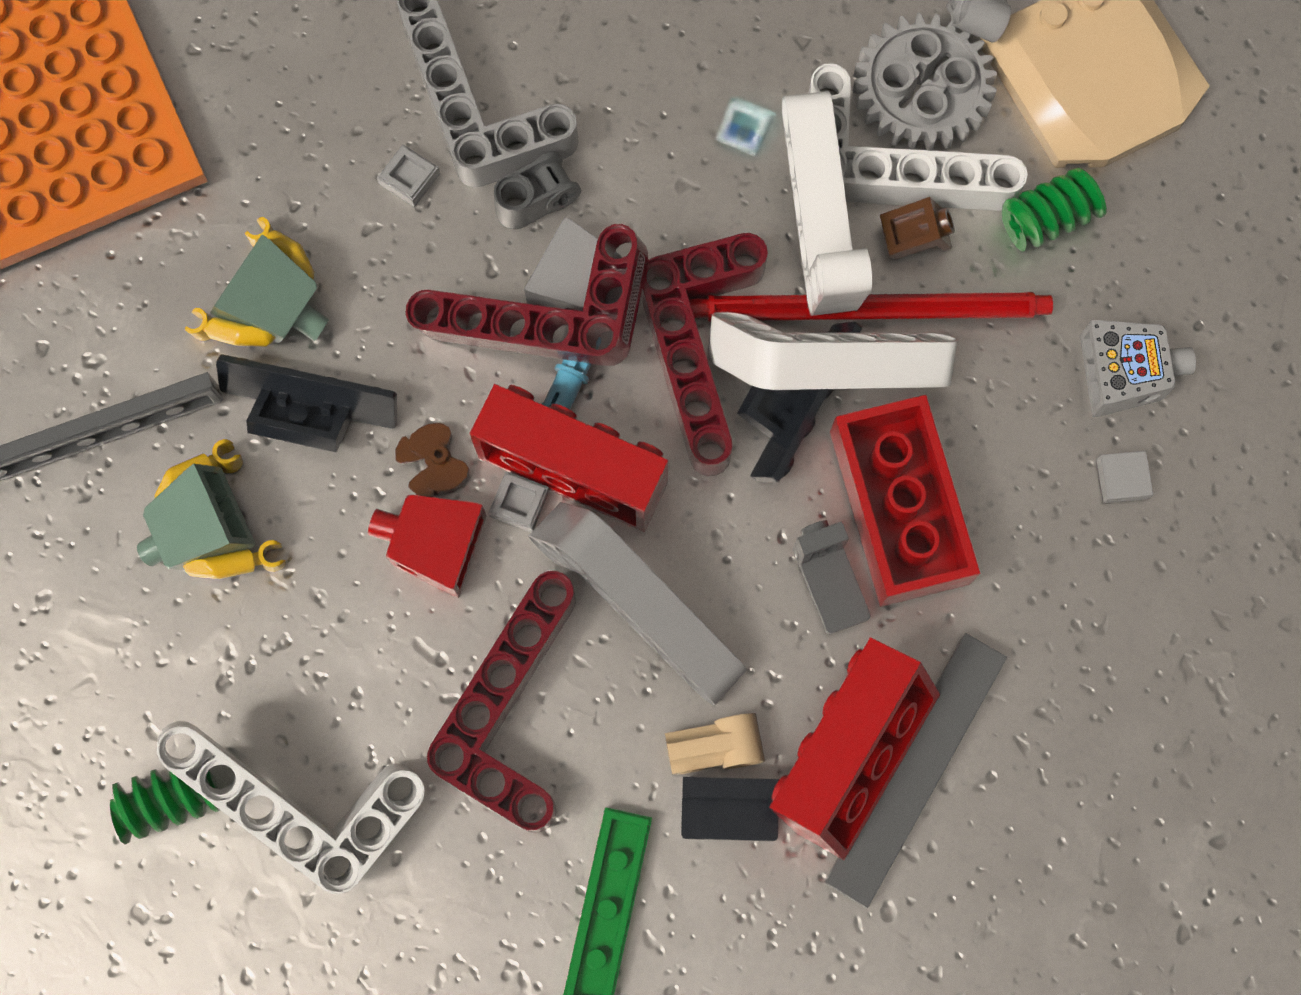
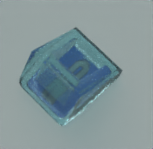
[715,97,776,156]

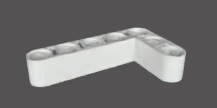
[809,63,1028,211]
[782,91,872,316]
[707,312,958,390]
[157,721,425,894]

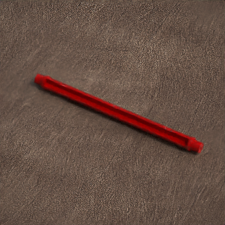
[690,292,1053,322]

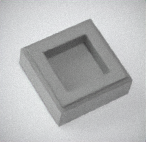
[377,144,440,207]
[1096,451,1153,503]
[488,471,549,532]

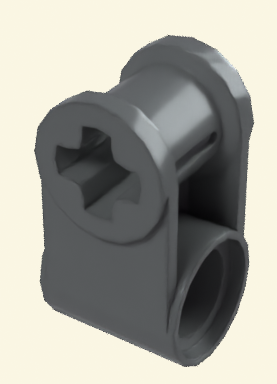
[494,151,582,229]

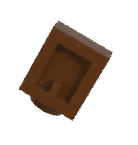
[880,197,955,260]

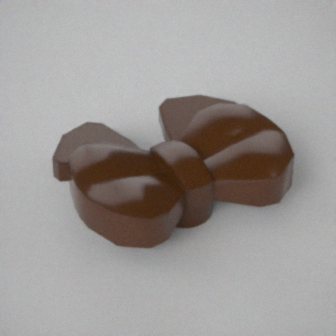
[395,423,470,497]

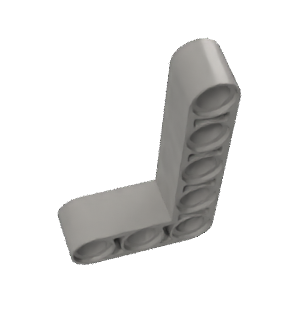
[397,0,579,187]
[528,502,747,706]

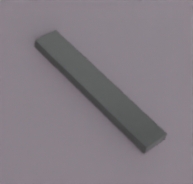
[0,372,224,481]
[824,633,1007,908]

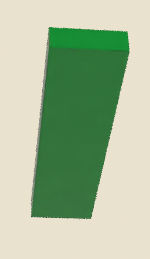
[563,807,652,995]

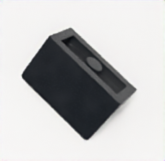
[681,777,780,841]

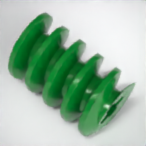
[1002,168,1107,252]
[110,769,220,845]

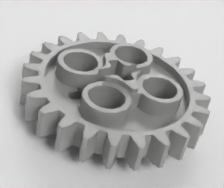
[853,13,997,151]

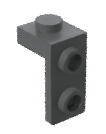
[793,520,871,634]

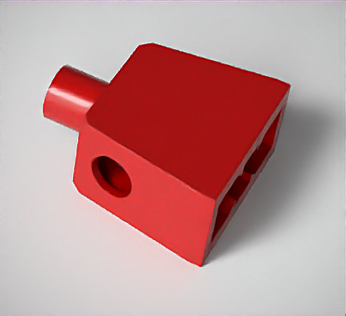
[368,495,487,598]

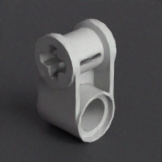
[946,0,1011,43]

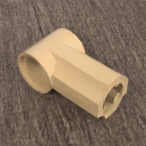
[665,713,765,775]

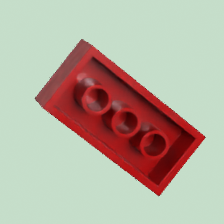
[469,384,668,532]
[830,395,981,607]
[769,637,940,860]

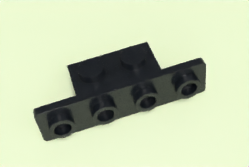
[737,321,862,483]
[216,354,397,453]

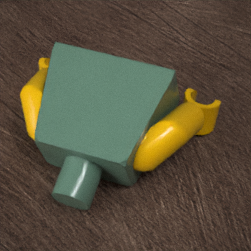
[185,217,329,347]
[137,439,286,579]

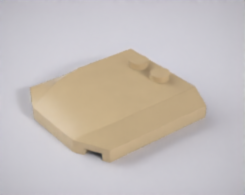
[980,0,1210,168]

